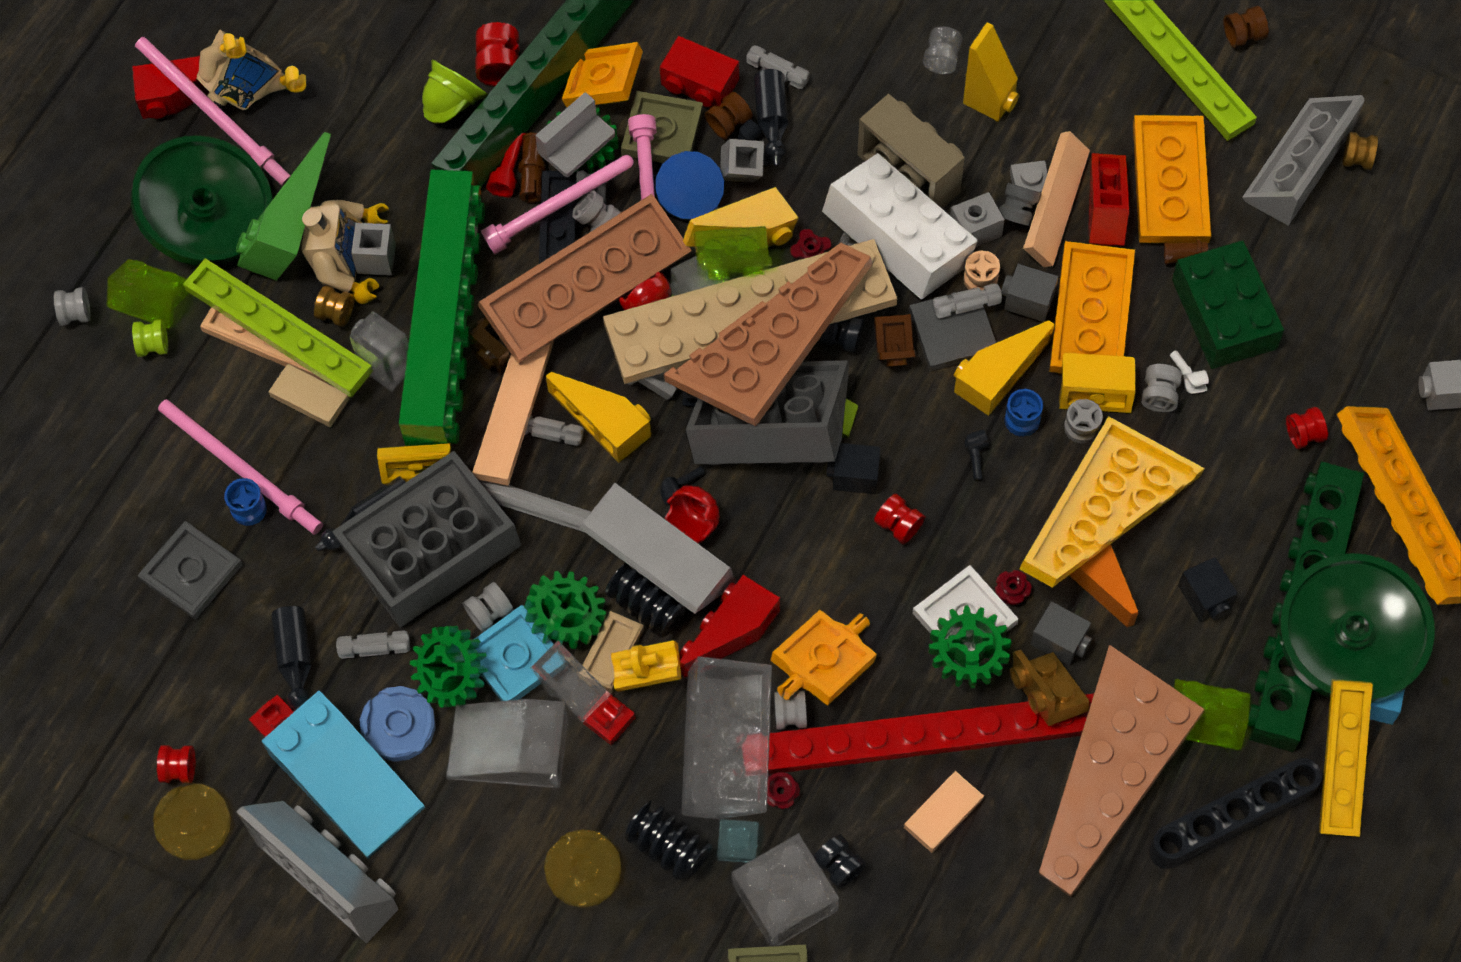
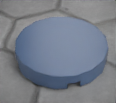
[360,686,436,762]

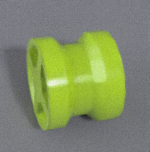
[132,319,168,357]

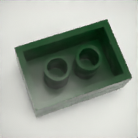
[1172,240,1284,369]

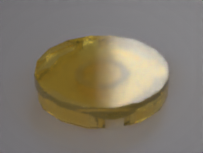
[153,784,231,860]
[544,829,622,908]

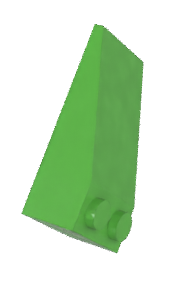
[236,132,331,281]

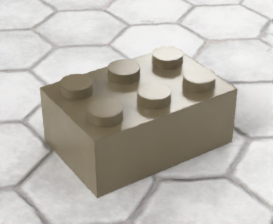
[857,94,965,209]

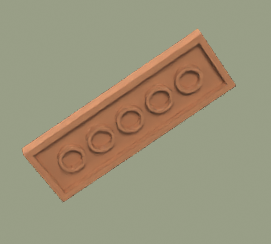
[478,194,692,363]

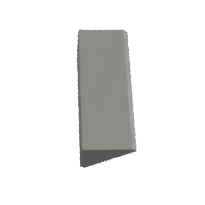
[1242,95,1365,226]
[580,483,736,614]

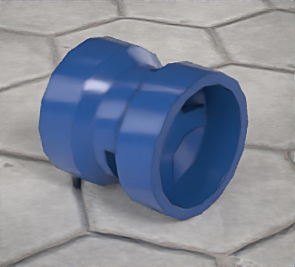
[1004,389,1043,437]
[224,478,267,526]

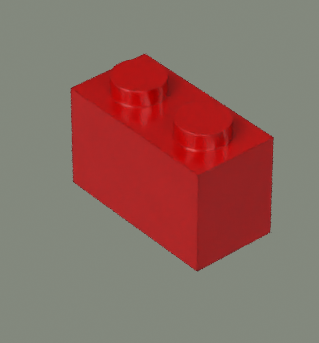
[660,36,739,107]

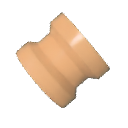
[963,250,1000,290]

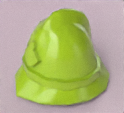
[422,59,488,123]

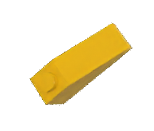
[963,22,1019,121]
[683,187,799,250]
[954,320,1055,416]
[546,372,651,463]

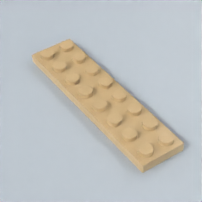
[603,239,897,384]

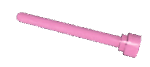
[628,114,657,200]
[481,155,633,255]

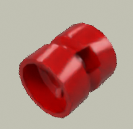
[476,22,520,86]

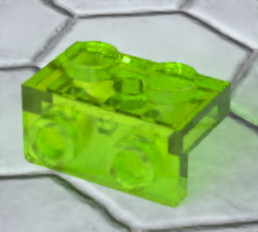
[694,226,773,281]
[107,259,189,328]
[1173,679,1250,750]

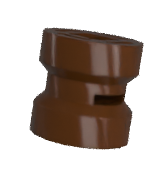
[1223,6,1269,48]
[705,92,753,139]

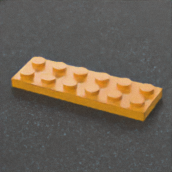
[1336,406,1461,605]

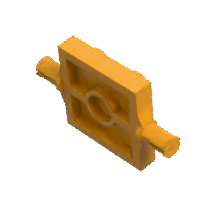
[770,610,877,706]

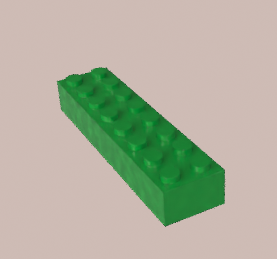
[399,169,485,450]

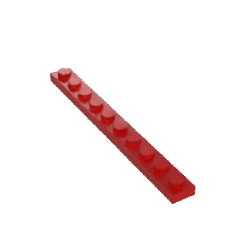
[742,693,1094,777]

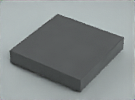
[909,295,996,371]
[137,521,243,620]

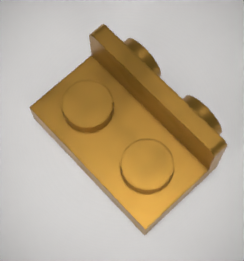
[1010,650,1089,726]

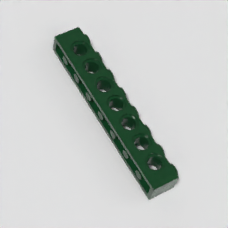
[1246,461,1364,753]

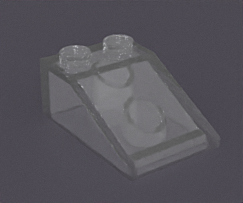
[446,699,568,788]

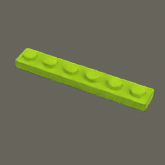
[1104,0,1257,141]
[183,258,373,398]

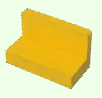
[1059,353,1135,413]

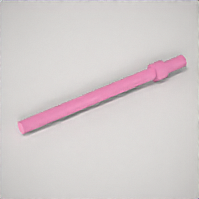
[135,37,291,186]
[158,399,323,535]

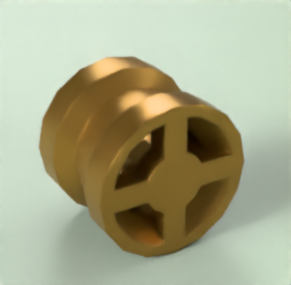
[1343,132,1378,170]
[314,285,354,327]

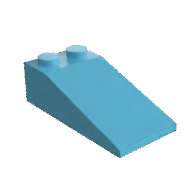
[262,691,425,859]

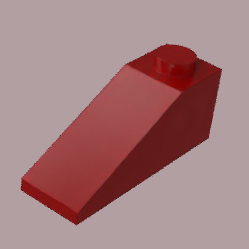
[132,56,209,119]
[1088,153,1129,246]

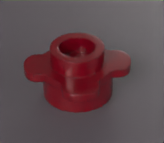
[790,229,831,260]

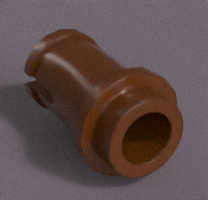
[1164,238,1208,264]

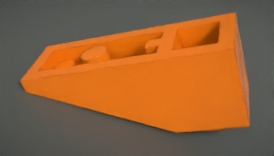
[1069,544,1138,627]

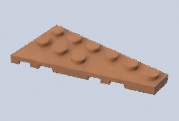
[663,243,872,426]
[1039,645,1205,897]

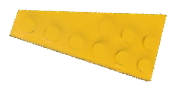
[1019,416,1205,588]

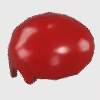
[619,272,672,310]
[665,485,719,543]

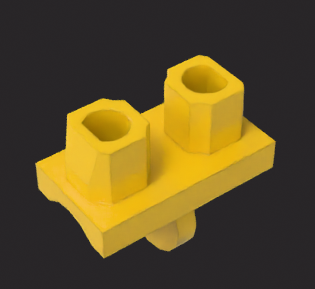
[611,640,681,692]

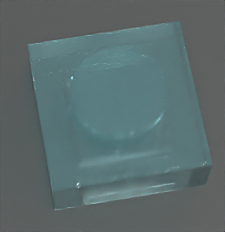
[717,819,759,864]

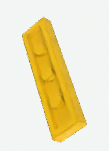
[1319,679,1373,837]

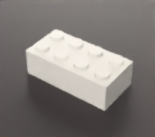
[822,153,978,300]

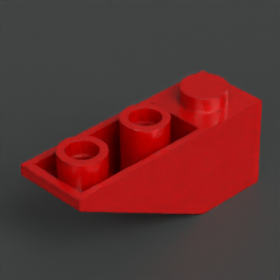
[679,575,780,677]

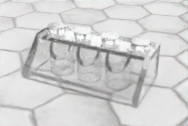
[681,656,772,819]

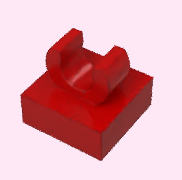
[582,691,635,746]
[249,695,294,738]

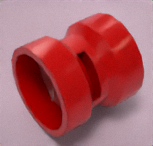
[874,493,925,544]

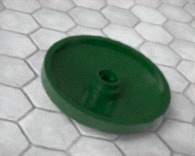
[130,135,272,266]
[1278,553,1435,703]

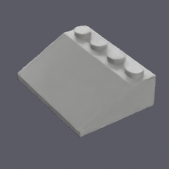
[237,801,399,944]

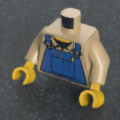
[197,30,306,110]
[302,200,389,304]

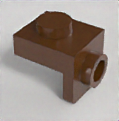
[874,314,915,366]

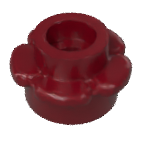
[995,570,1032,605]
[762,772,800,809]

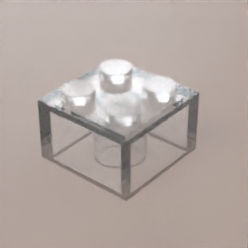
[732,833,839,946]

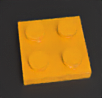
[562,42,643,107]

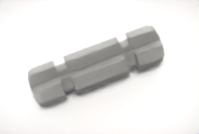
[746,45,810,89]
[932,283,1002,318]
[525,415,584,446]
[336,630,410,659]

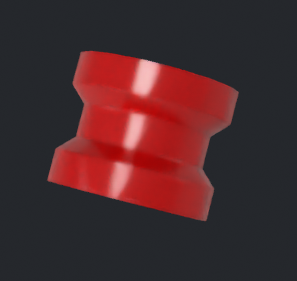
[1286,407,1328,449]
[157,745,196,783]

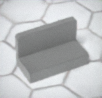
[535,92,615,177]

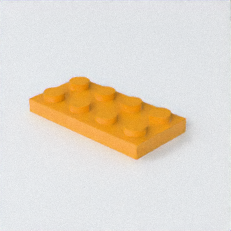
[1133,115,1211,243]
[1049,241,1135,373]

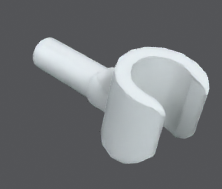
[1170,351,1209,394]

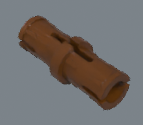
[518,132,546,203]

